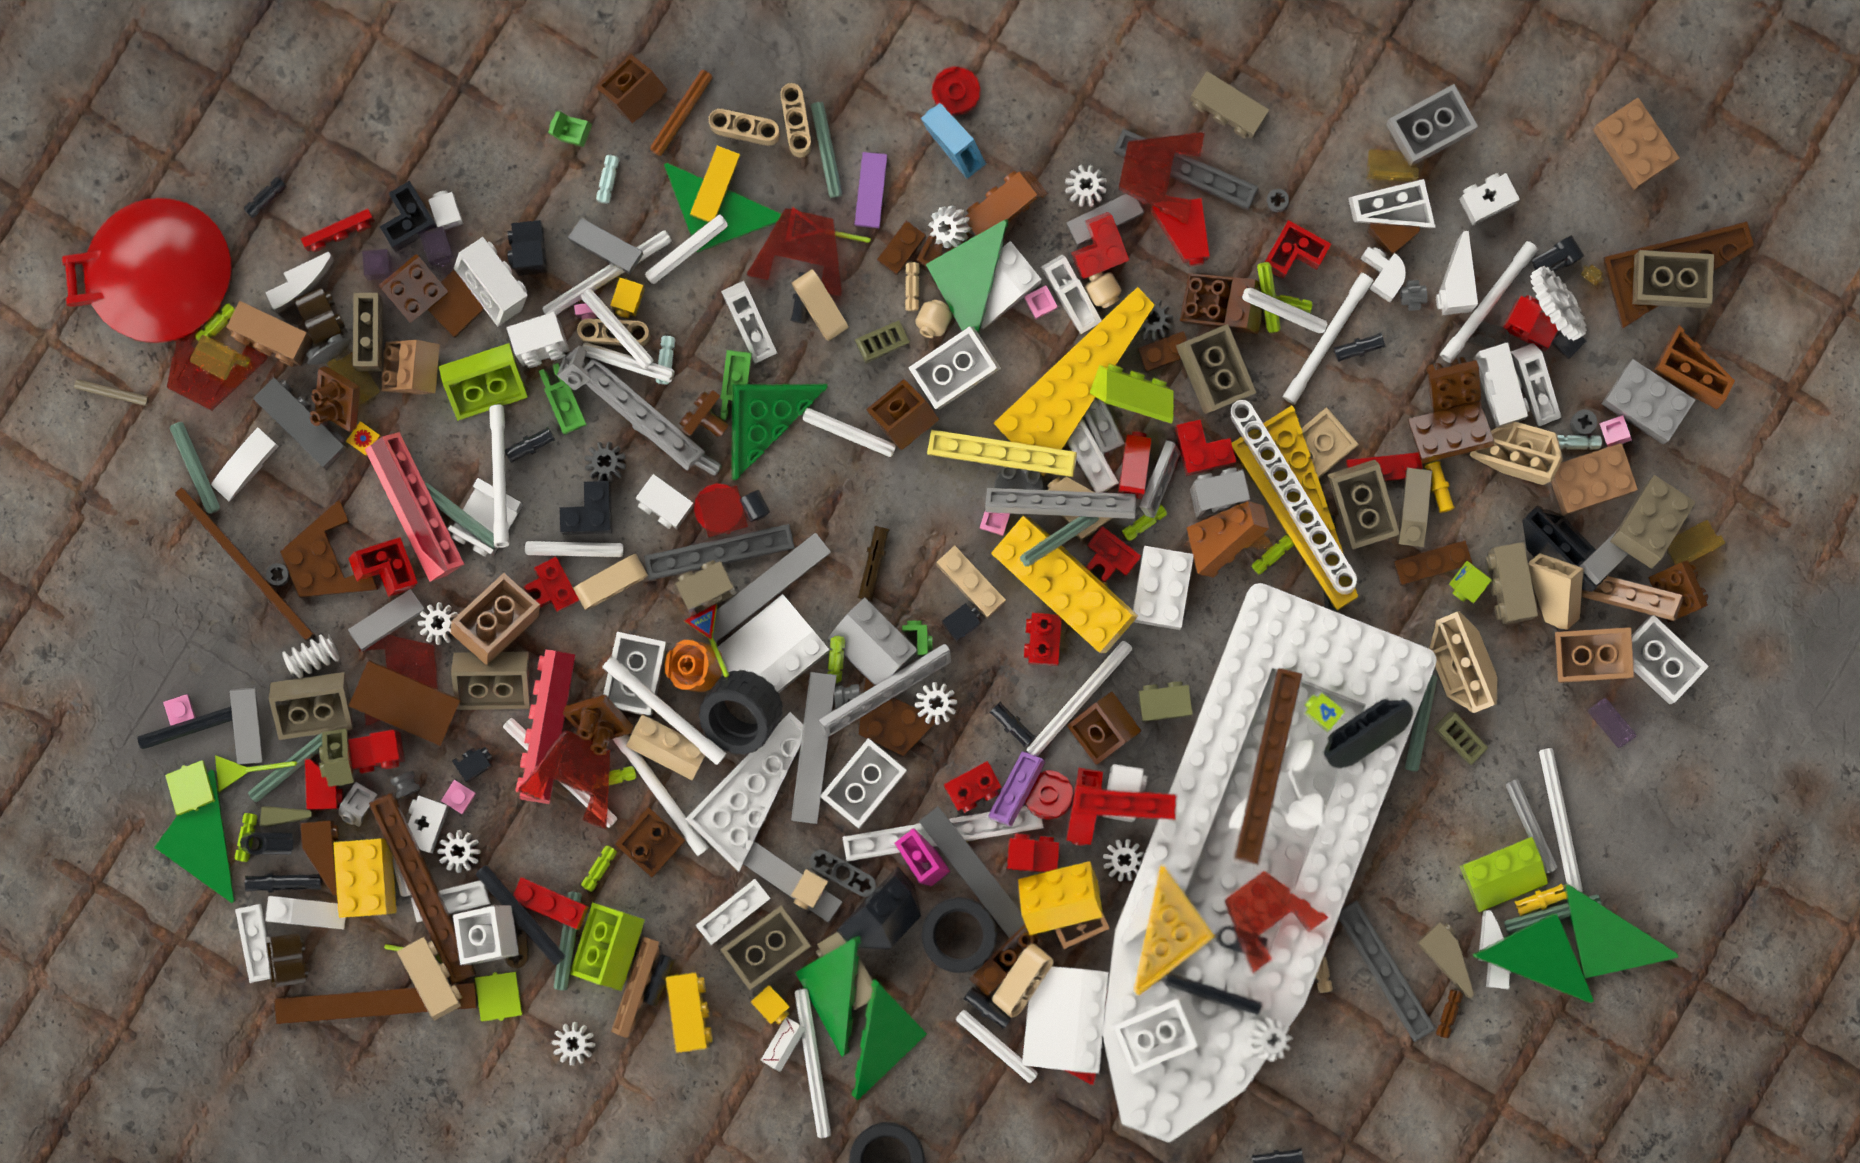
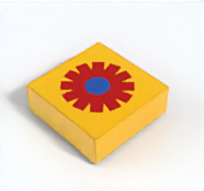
[346,421,381,456]

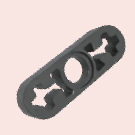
[810,850,876,897]

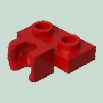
[1086,526,1141,583]
[523,557,579,613]

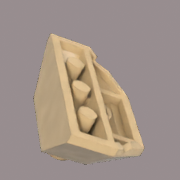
[1470,421,1563,485]
[1429,611,1497,713]

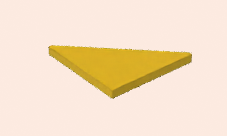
[1134,865,1215,996]

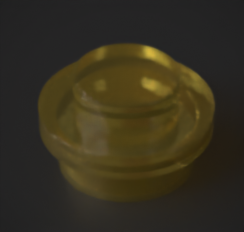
[1581,264,1604,286]

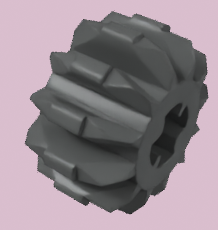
[1137,298,1173,341]
[584,442,626,483]

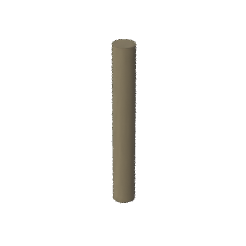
[74,379,149,406]

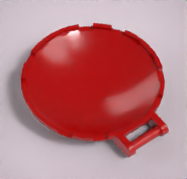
[62,198,232,343]

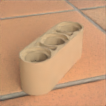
[781,83,811,157]
[709,109,780,146]
[791,269,849,341]
[577,319,650,346]
[573,554,648,610]
[992,944,1053,1018]

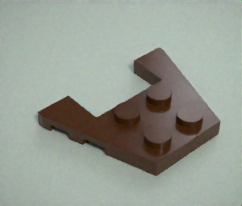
[280,500,378,598]
[858,678,957,756]

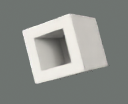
[428,191,464,232]

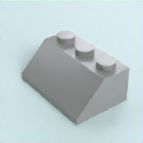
[828,598,917,686]

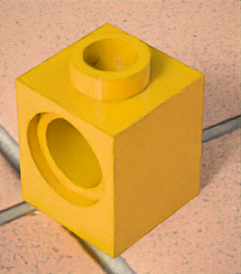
[610,278,645,318]
[751,985,790,1024]

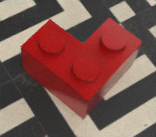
[1071,212,1129,279]
[1265,220,1331,279]
[1501,295,1558,352]
[1175,419,1236,476]
[348,537,418,597]
[348,730,405,774]
[1007,834,1059,872]

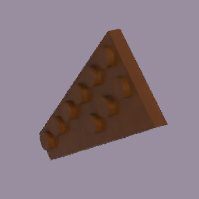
[1603,222,1754,329]

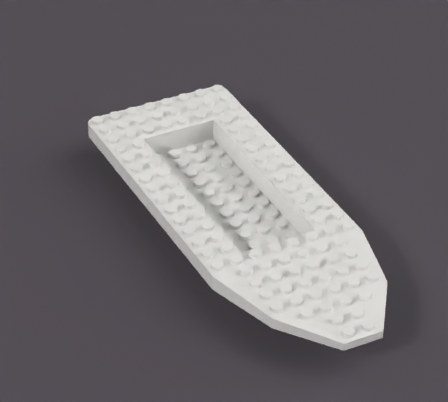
[1102,583,1436,1143]

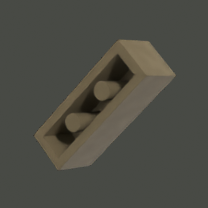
[1190,71,1269,139]
[353,293,383,372]

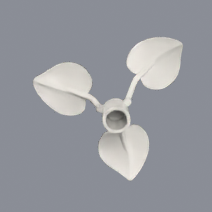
[1230,740,1325,831]

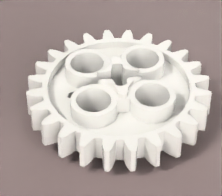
[1530,266,1587,341]

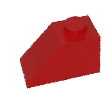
[305,759,344,810]

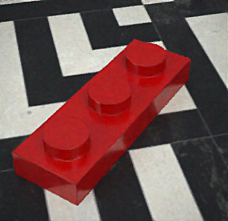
[300,208,375,252]
[1346,452,1423,482]
[513,877,589,930]

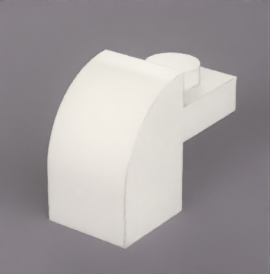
[1361,247,1405,302]

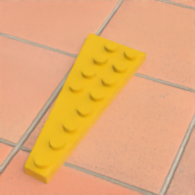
[994,287,1155,476]
[1232,406,1358,611]

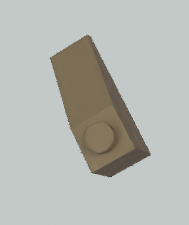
[1396,467,1432,547]
[1416,922,1474,998]

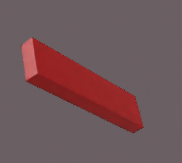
[1074,788,1177,820]

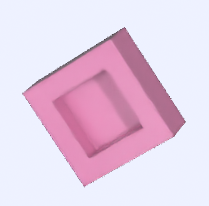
[1024,286,1058,320]
[574,303,597,320]
[1599,415,1632,447]
[979,512,1010,536]
[163,694,196,726]
[441,780,476,814]

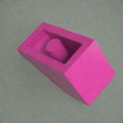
[894,828,951,886]

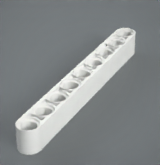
[1231,400,1357,594]

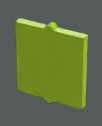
[165,760,215,816]
[475,972,522,1021]

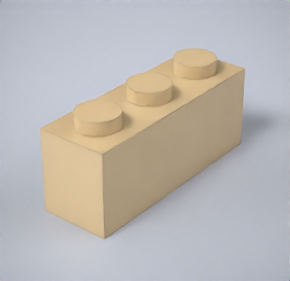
[936,545,1006,619]
[626,714,705,780]
[397,937,462,1021]

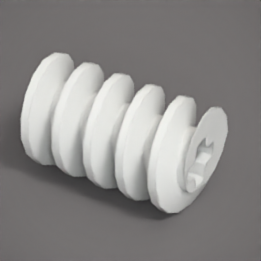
[282,634,340,678]

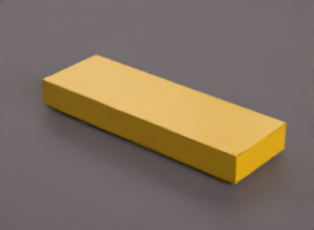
[690,146,740,222]

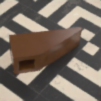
[300,820,339,896]
[969,924,1043,997]

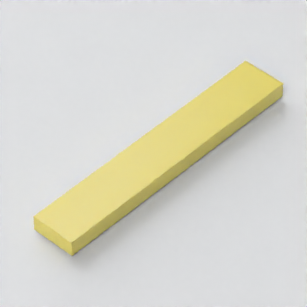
[927,430,1077,477]

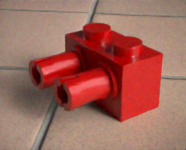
[1024,613,1061,666]
[943,761,1002,813]

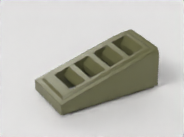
[855,320,910,364]
[1433,711,1488,765]
[260,806,315,827]

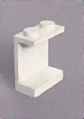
[448,478,523,557]

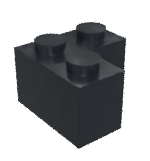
[380,181,438,253]
[508,220,548,276]
[559,481,612,535]

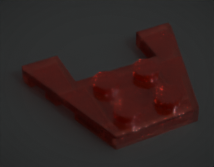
[1119,132,1205,224]
[747,208,842,296]
[167,325,268,411]
[358,635,439,726]
[518,730,610,829]
[1224,871,1328,974]

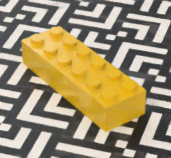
[991,516,1138,653]

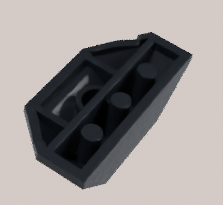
[1522,505,1607,592]
[836,867,921,949]

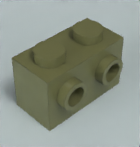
[1138,681,1193,722]
[319,728,354,787]

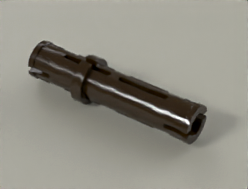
[857,526,890,602]

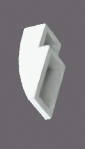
[265,252,334,314]
[1041,255,1102,334]
[211,427,279,502]
[1478,911,1509,989]

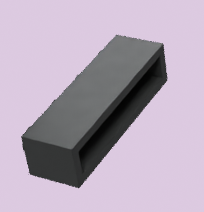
[253,378,347,470]

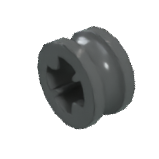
[1267,189,1289,212]
[266,563,290,586]

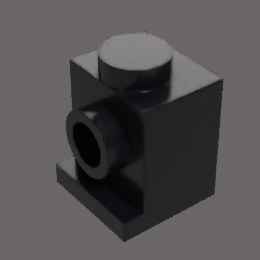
[452,747,493,783]

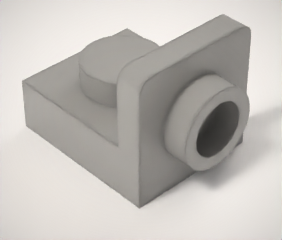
[557,345,591,390]
[338,782,377,827]

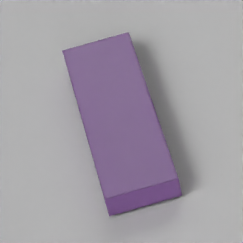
[855,152,887,228]
[988,751,1045,827]

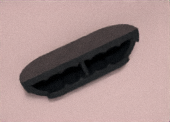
[1323,698,1413,769]

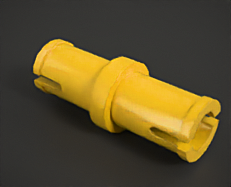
[1425,461,1455,513]
[1514,884,1567,916]

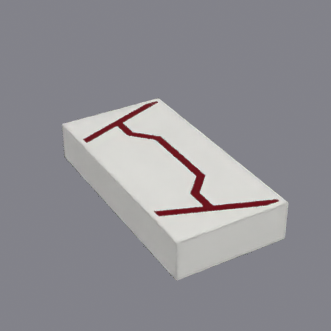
[761,1017,806,1072]

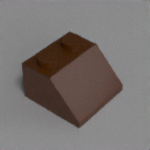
[596,54,668,124]
[866,379,939,451]
[1066,691,1142,765]

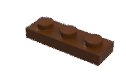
[1393,540,1473,586]

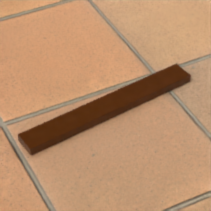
[175,487,316,641]
[1233,667,1303,865]
[369,792,476,984]
[274,983,477,1024]

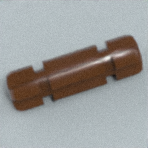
[1436,990,1463,1039]

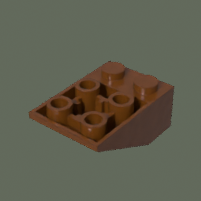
[1180,273,1263,334]

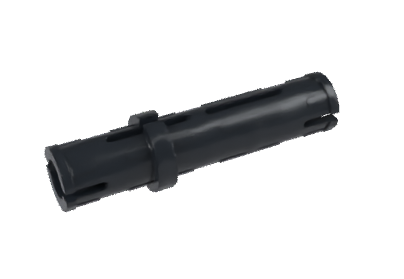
[245,873,322,893]

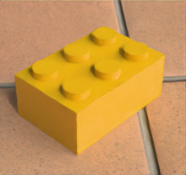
[334,839,397,918]
[1018,861,1102,935]
[666,973,713,1053]

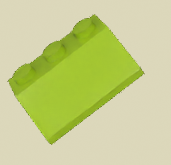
[439,343,528,421]
[1090,364,1173,424]
[1459,837,1548,912]
[569,902,645,991]

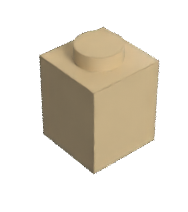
[791,870,828,910]

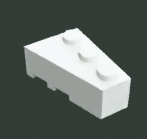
[1348,179,1435,228]
[1473,342,1530,428]

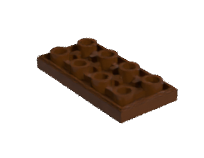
[349,660,461,746]

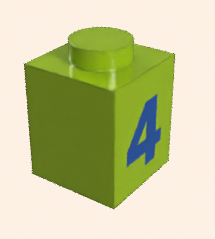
[1449,561,1492,604]
[1304,693,1345,732]

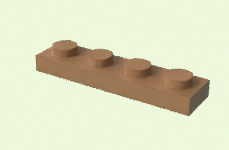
[1581,576,1683,621]
[611,936,659,1038]

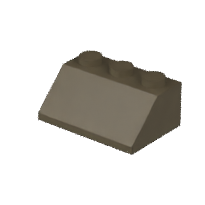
[451,652,530,710]
[269,672,353,740]
[816,932,873,1010]

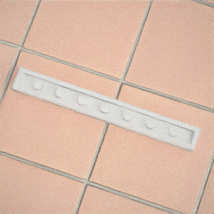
[843,806,1043,862]

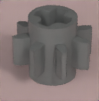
[1400,280,1427,311]

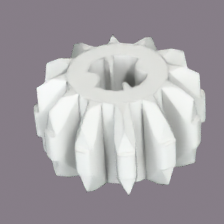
[1065,165,1107,207]
[928,205,972,248]
[418,602,458,645]
[915,682,957,725]
[437,830,481,873]
[1103,839,1145,881]
[1248,1017,1293,1061]
[552,1022,595,1065]

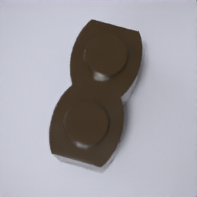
[295,288,345,346]
[265,933,309,987]

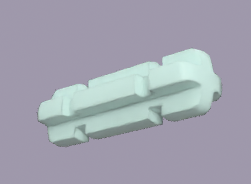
[596,155,619,203]
[656,336,675,385]
[1557,435,1602,450]

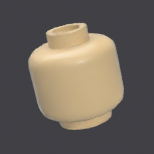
[1085,272,1121,308]
[915,300,952,338]

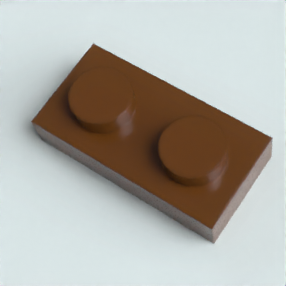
[877,221,926,275]
[1137,331,1188,372]

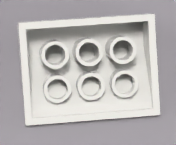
[718,594,829,714]
[1022,967,1108,1073]

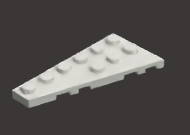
[685,712,803,872]

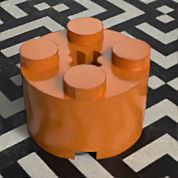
[665,640,722,692]

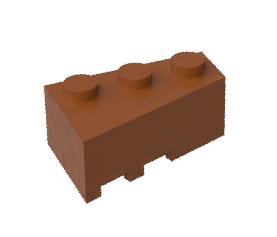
[963,171,1048,236]
[1653,325,1735,409]
[1186,501,1269,578]

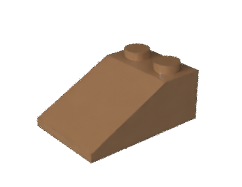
[1555,628,1634,683]

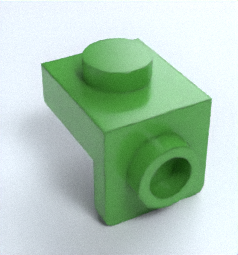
[549,111,592,147]
[902,621,932,657]

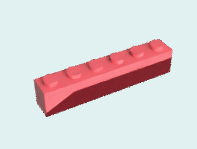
[365,432,464,581]
[516,649,575,804]

